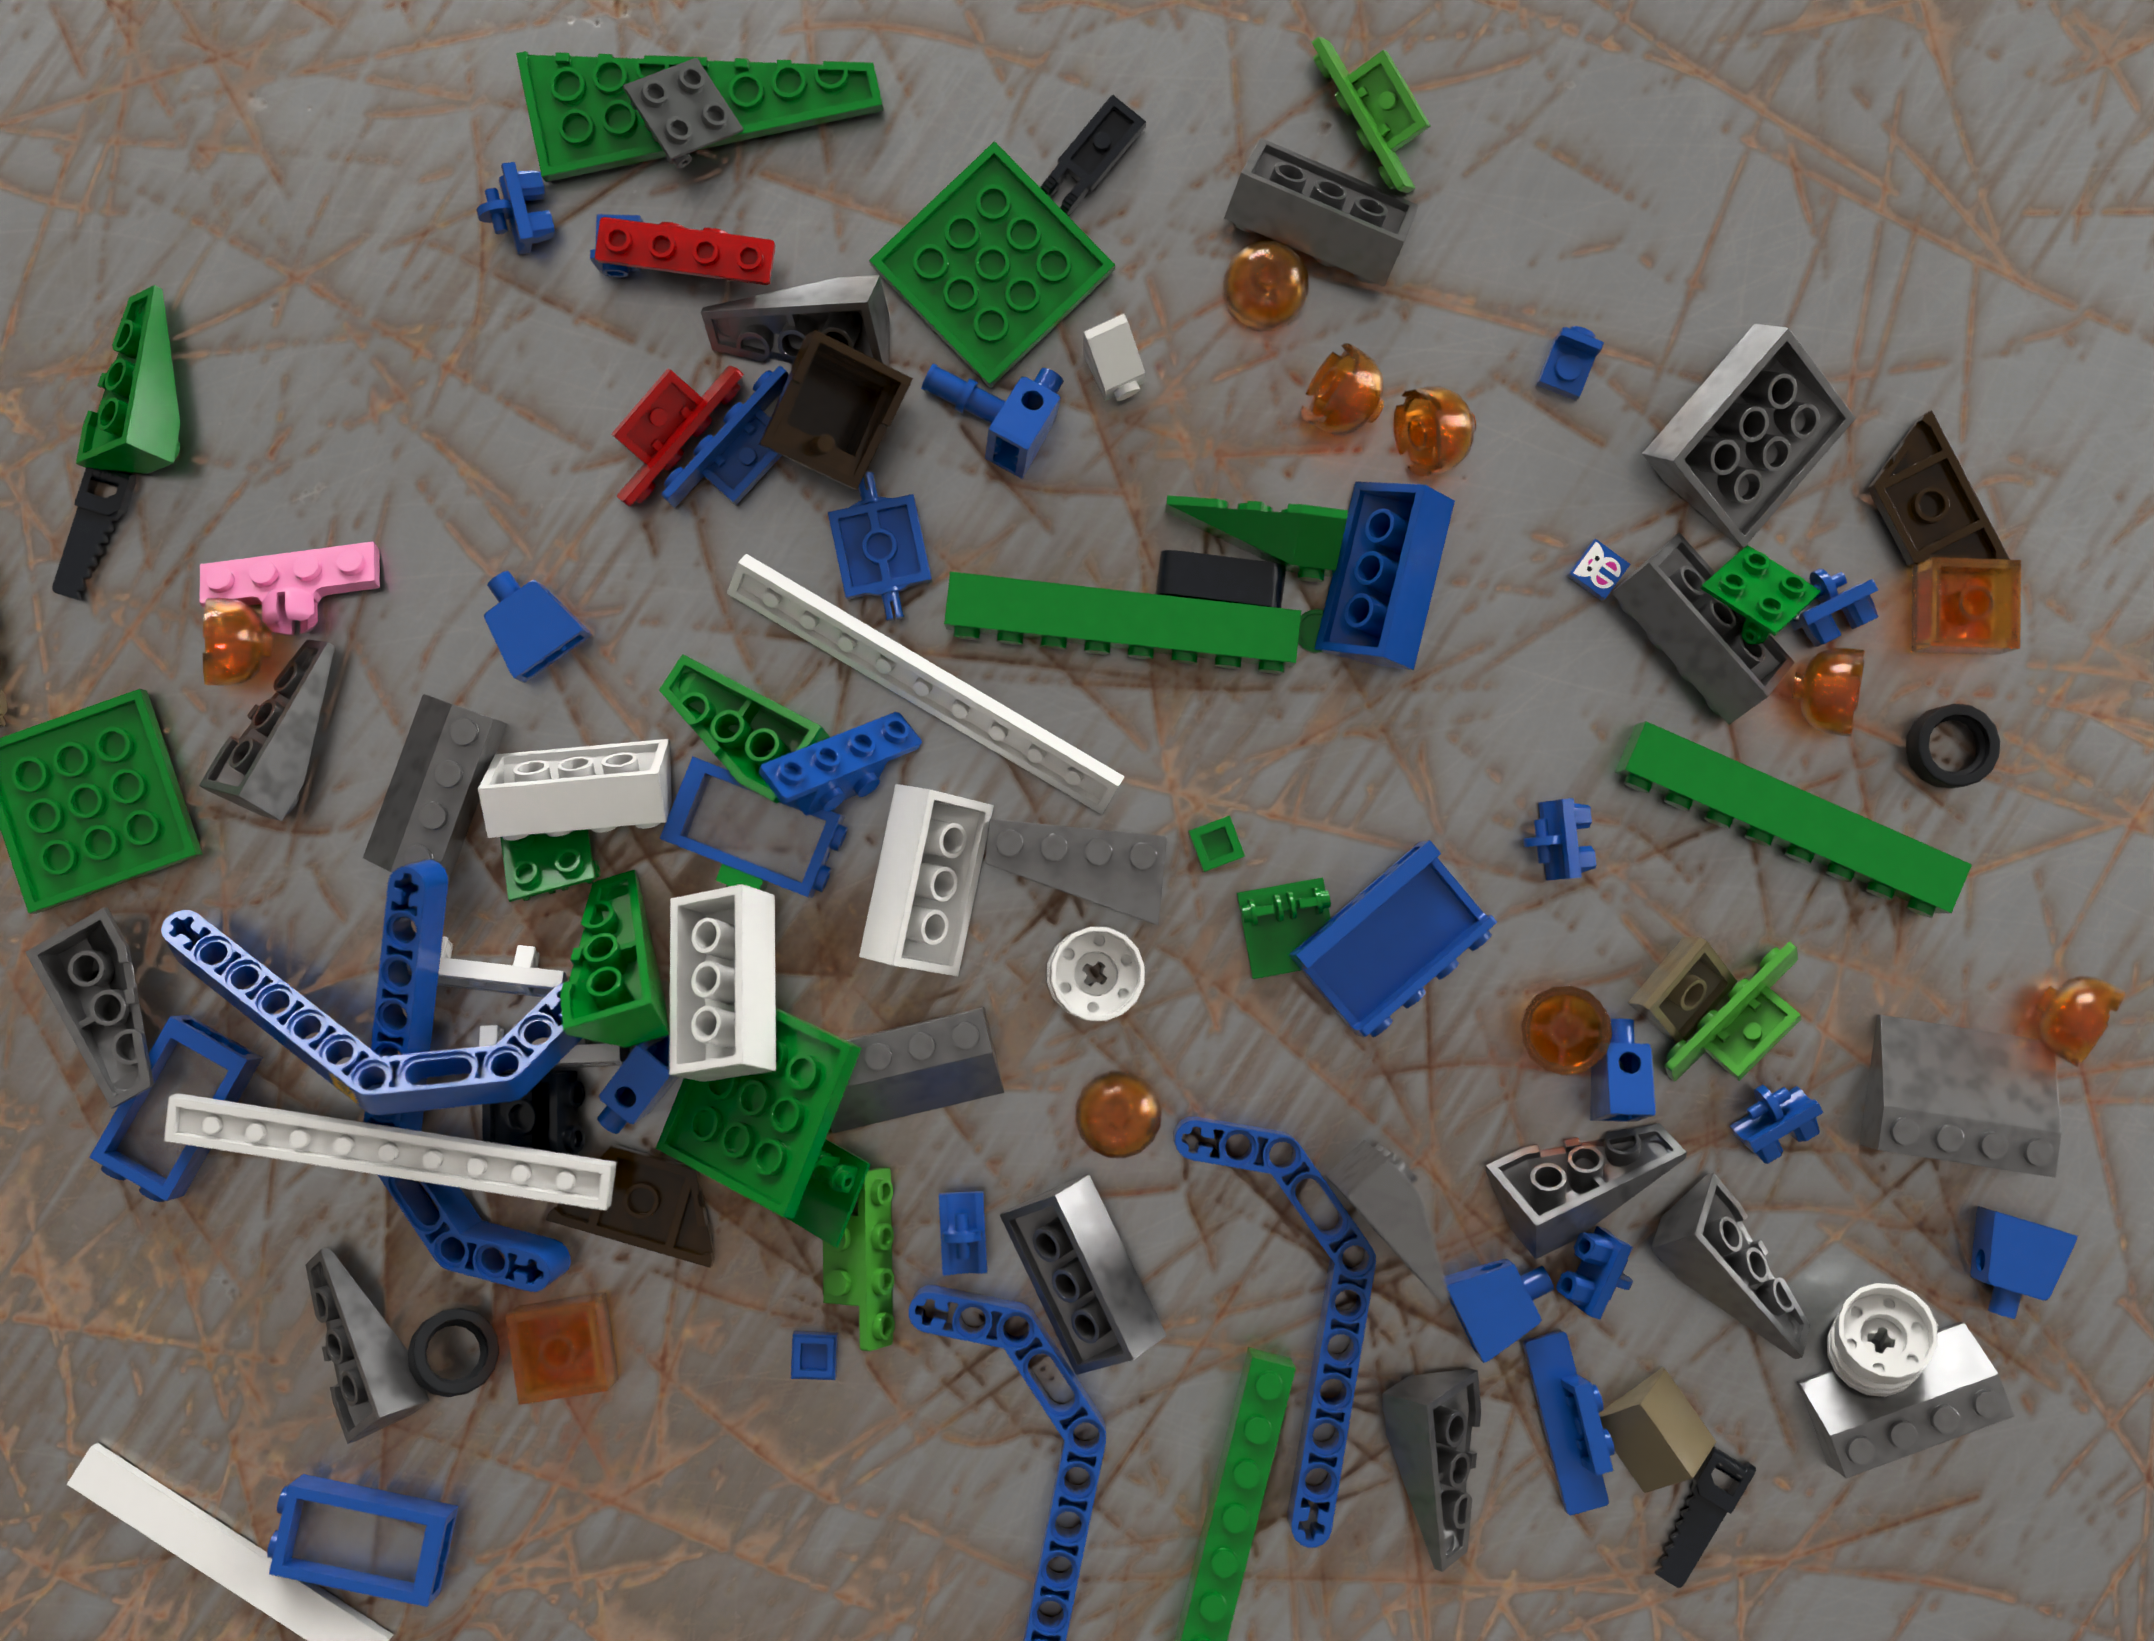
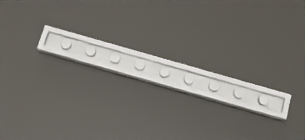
[727,554,1125,815]
[164,1093,616,1210]

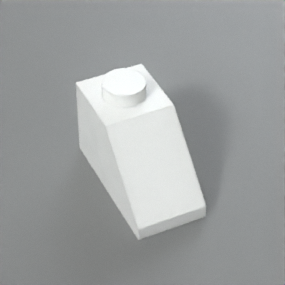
[1083,314,1145,401]

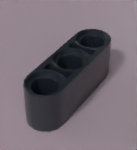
[1155,550,1286,608]

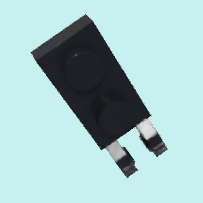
[1041,95,1146,216]

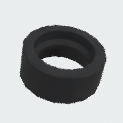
[1906,704,2000,788]
[407,1308,500,1397]

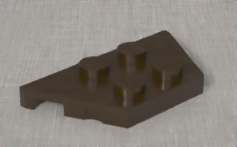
[1867,410,2010,565]
[546,1144,715,1268]

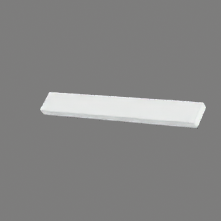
[67,1443,394,1641]

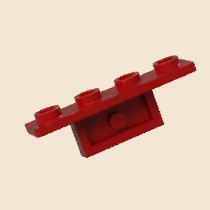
[595,217,776,285]
[611,365,744,507]

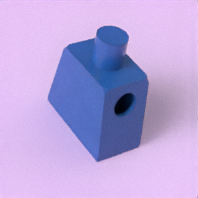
[985,368,1064,479]
[484,571,592,683]
[1590,1019,1656,1122]
[597,1035,679,1134]
[1970,1206,2078,1319]
[1444,1259,1555,1363]

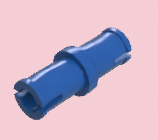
[921,363,1006,424]

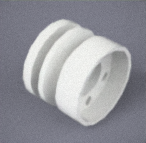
[1046,927,1145,1021]
[1827,1283,1938,1397]

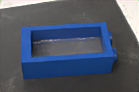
[659,756,848,898]
[89,1015,263,1202]
[267,1474,459,1607]

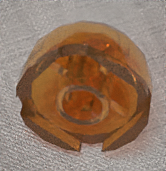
[1222,240,1309,331]
[1301,343,1384,435]
[1394,386,1476,477]
[203,598,273,686]
[1792,648,1865,737]
[2035,976,2125,1067]
[1519,985,1612,1075]
[1075,1070,1162,1159]

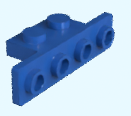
[661,365,789,508]
[759,712,922,816]
[1523,1330,1615,1515]

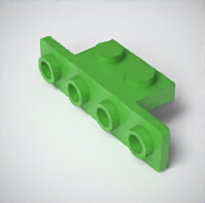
[1312,37,1431,193]
[1665,942,1801,1082]
[823,1167,895,1351]

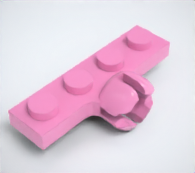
[199,541,380,635]

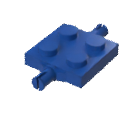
[828,472,932,621]

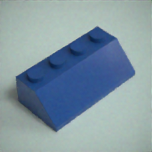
[1315,481,1455,670]

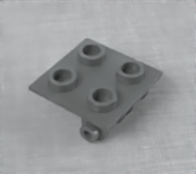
[622,57,744,168]

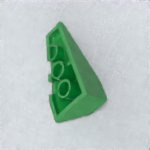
[76,285,181,474]
[1165,495,1348,582]
[659,654,830,804]
[560,869,670,1047]

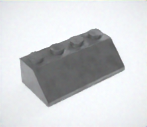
[1224,138,1419,287]
[1612,532,1795,725]
[363,694,507,884]
[831,1007,1004,1133]
[1000,1174,1167,1375]
[1797,1321,2014,1478]

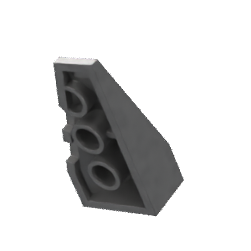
[701,275,889,369]
[199,639,335,821]
[25,907,154,1109]
[1486,1123,1687,1259]
[1651,1173,1810,1359]
[305,1247,429,1444]
[1382,1368,1481,1572]

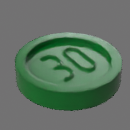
[1298,609,1324,653]

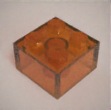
[1911,557,2021,655]
[505,1292,619,1405]

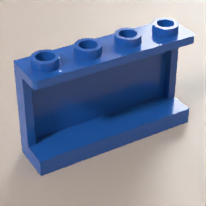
[1289,840,1497,1037]

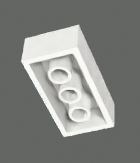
[669,884,776,1082]

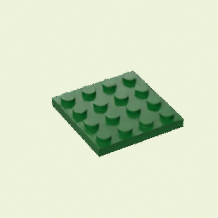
[869,141,1115,388]
[0,689,203,914]
[655,1008,862,1218]

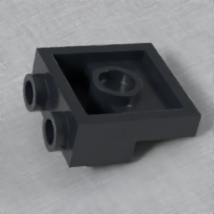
[482,1070,585,1156]

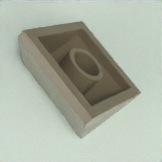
[1628,937,1737,1044]
[1599,1367,1716,1493]

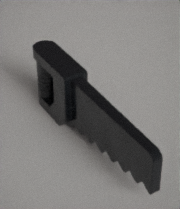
[52,468,136,601]
[1654,1447,1756,1588]

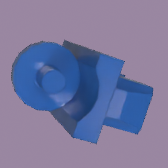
[476,162,555,255]
[1790,568,1878,647]
[1523,798,1597,881]
[1730,1085,1823,1164]
[939,1191,988,1276]
[1556,1226,1633,1319]

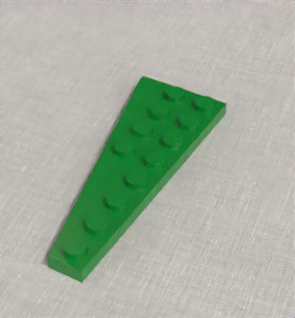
[516,51,884,182]

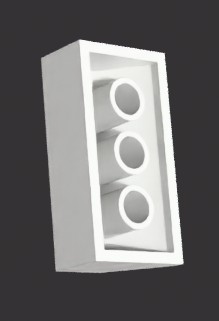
[478,739,672,841]
[859,784,994,977]

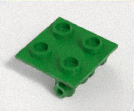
[1700,545,1821,644]
[500,829,601,902]
[1237,877,1331,979]
[785,1139,871,1248]

